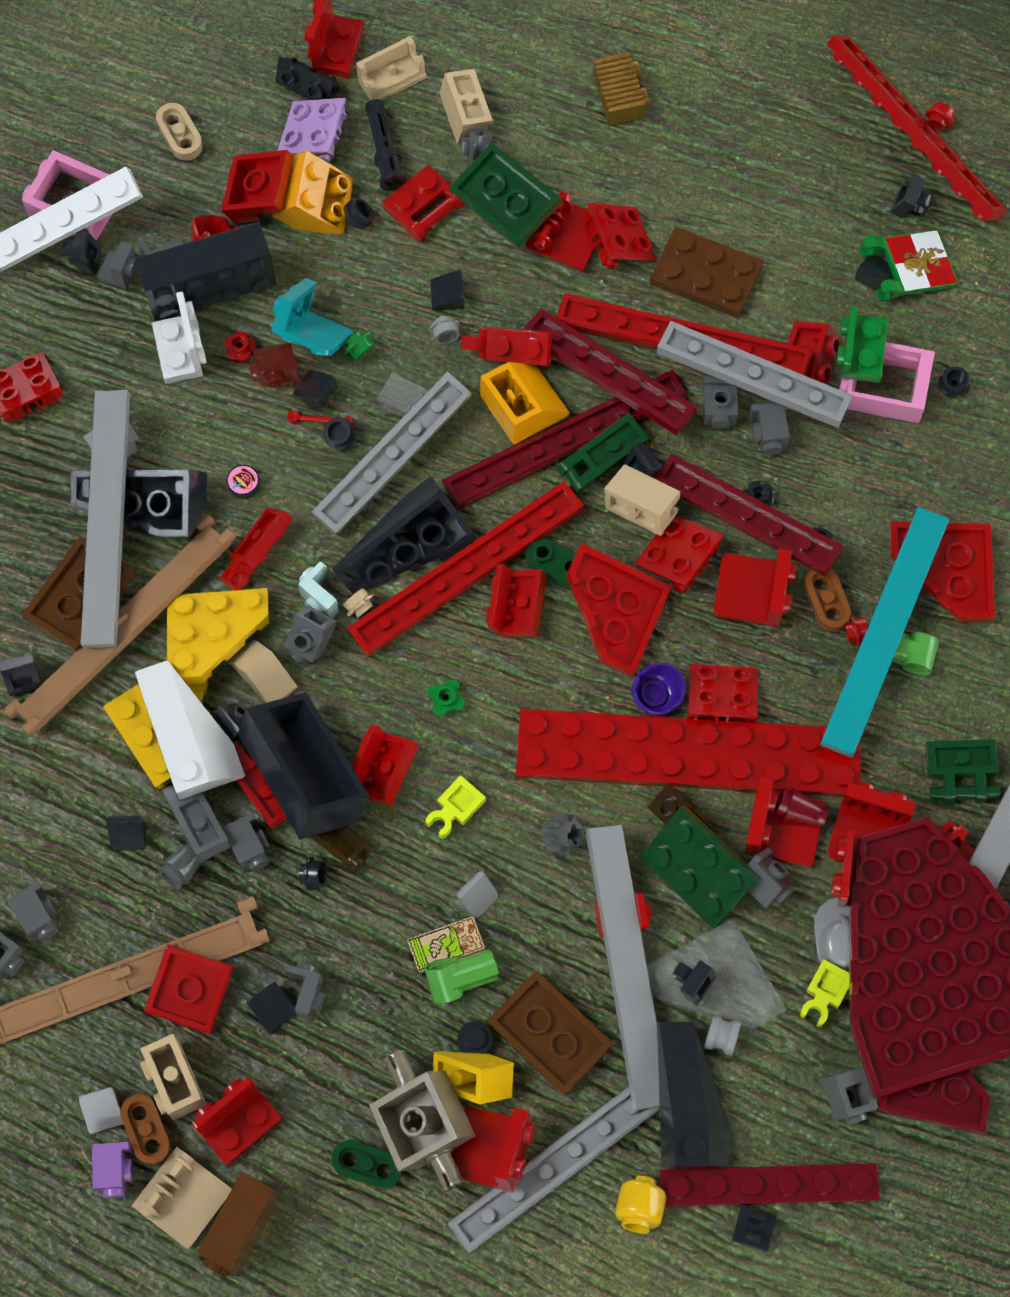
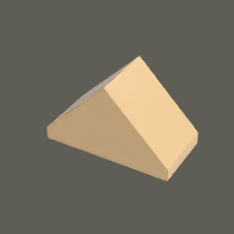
[228,639,298,703]

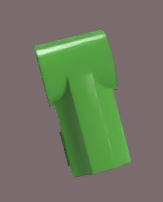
[892,632,939,676]
[424,949,499,1004]

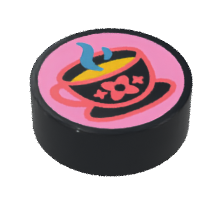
[226,465,260,499]

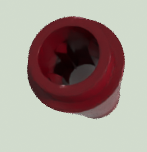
[774,788,829,827]

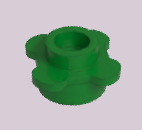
[344,330,375,360]
[427,679,465,716]

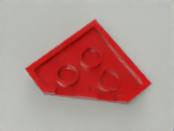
[889,522,995,622]
[566,543,671,678]

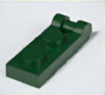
[556,413,649,495]

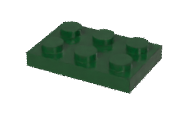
[449,142,562,249]
[639,805,761,929]

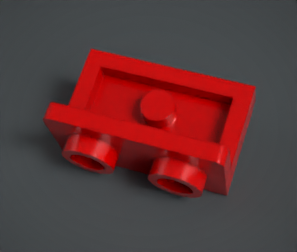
[486,564,547,638]
[351,724,419,807]

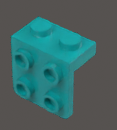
[271,278,353,356]

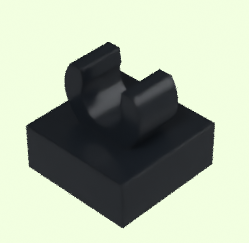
[890,174,933,218]
[61,231,103,275]
[620,442,665,478]
[0,653,42,696]
[672,960,717,1006]
[731,1205,777,1252]

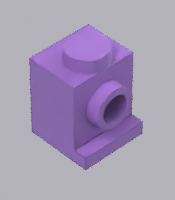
[92,1142,134,1198]

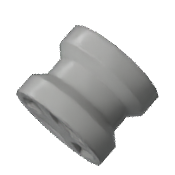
[704,1014,741,1056]

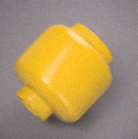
[615,1175,666,1234]

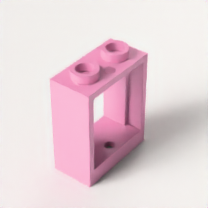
[22,150,112,240]
[839,342,935,423]

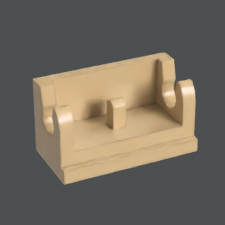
[356,36,427,100]
[439,69,493,145]
[604,464,680,536]

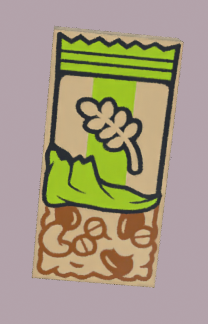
[407,916,485,975]

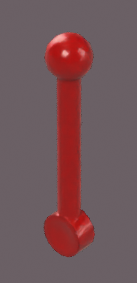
[287,410,354,425]

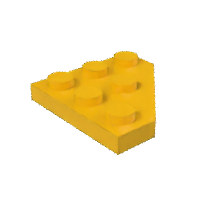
[167,588,269,685]
[103,680,209,791]

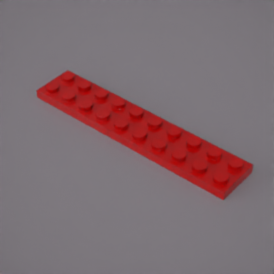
[516,709,861,797]

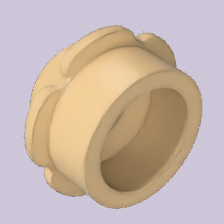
[343,588,373,618]

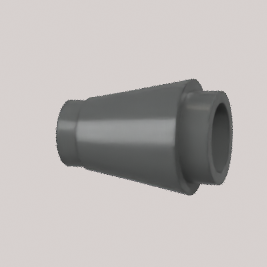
[159,842,202,889]

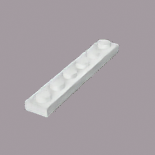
[0,167,143,272]

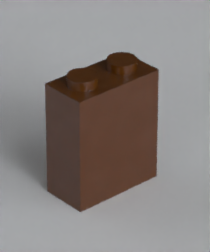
[197,1172,281,1278]

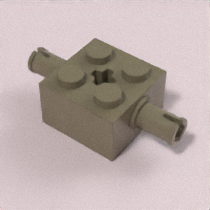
[369,1050,476,1192]

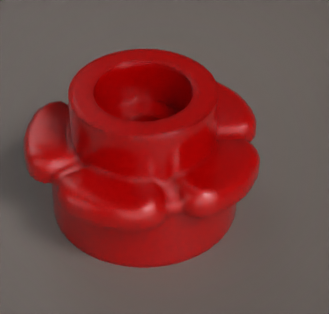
[925,102,956,131]
[224,331,256,362]
[845,616,868,649]

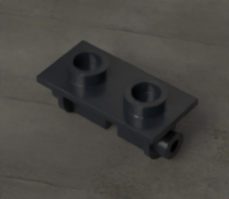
[275,56,341,100]

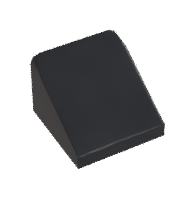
[855,255,893,291]
[430,270,464,310]
[292,369,337,412]
[106,815,146,851]
[247,981,296,1035]

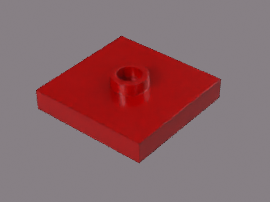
[143,944,235,1034]

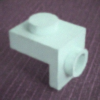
[298,562,339,618]

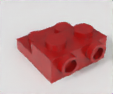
[221,150,294,224]

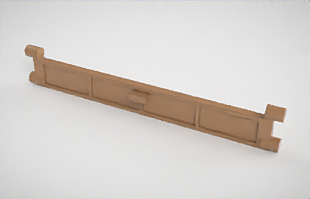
[3,514,236,736]
[0,896,270,1044]

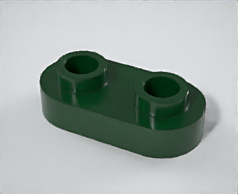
[526,539,575,590]
[331,1140,402,1190]

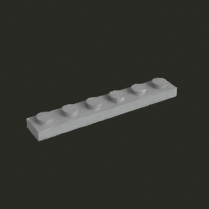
[657,321,853,428]
[312,371,472,536]

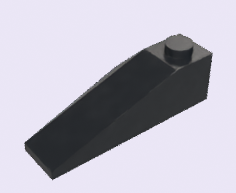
[70,470,207,537]
[332,476,477,594]
[657,1021,733,1168]

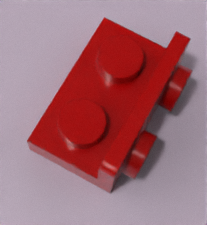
[787,321,840,384]

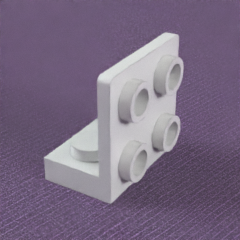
[152,291,207,384]

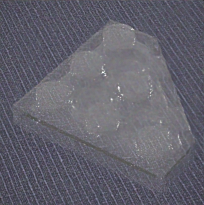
[647,919,787,1029]

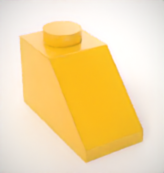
[433,1051,514,1105]

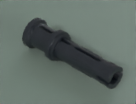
[365,99,407,191]

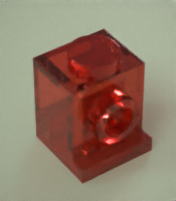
[249,343,300,387]

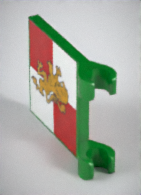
[859,229,959,302]

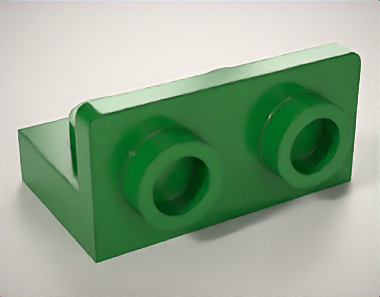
[836,306,888,383]

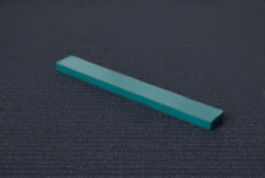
[820,507,949,758]

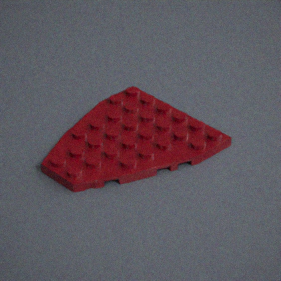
[849,817,1010,1099]

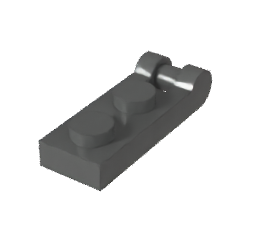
[162,786,231,863]

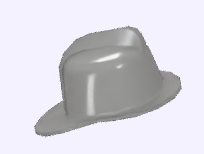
[814,898,850,973]

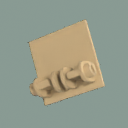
[132,1147,232,1250]

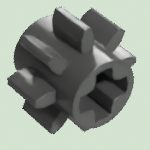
[461,129,499,165]
[541,812,584,855]

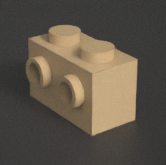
[140,1033,206,1120]

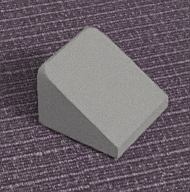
[457,871,499,919]
[78,1087,123,1135]

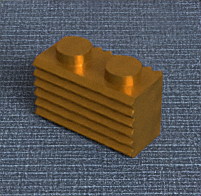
[592,52,649,126]

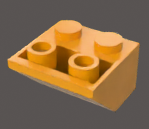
[271,150,354,235]
[480,362,570,445]

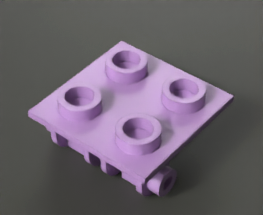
[277,98,347,163]

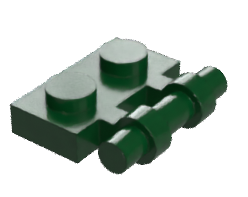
[925,739,1000,804]

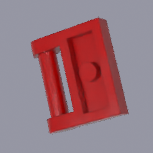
[382,164,465,242]

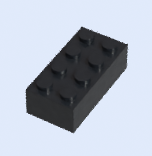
[135,222,277,321]
[238,692,370,840]

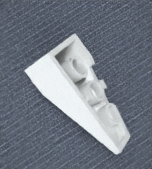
[135,660,245,800]

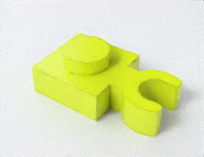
[425,775,486,839]
[800,959,850,1027]

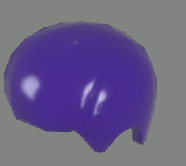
[631,663,686,716]

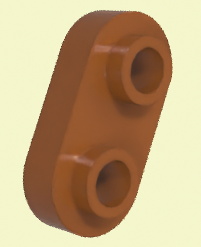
[804,569,851,632]
[120,1094,171,1166]

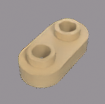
[156,103,203,161]

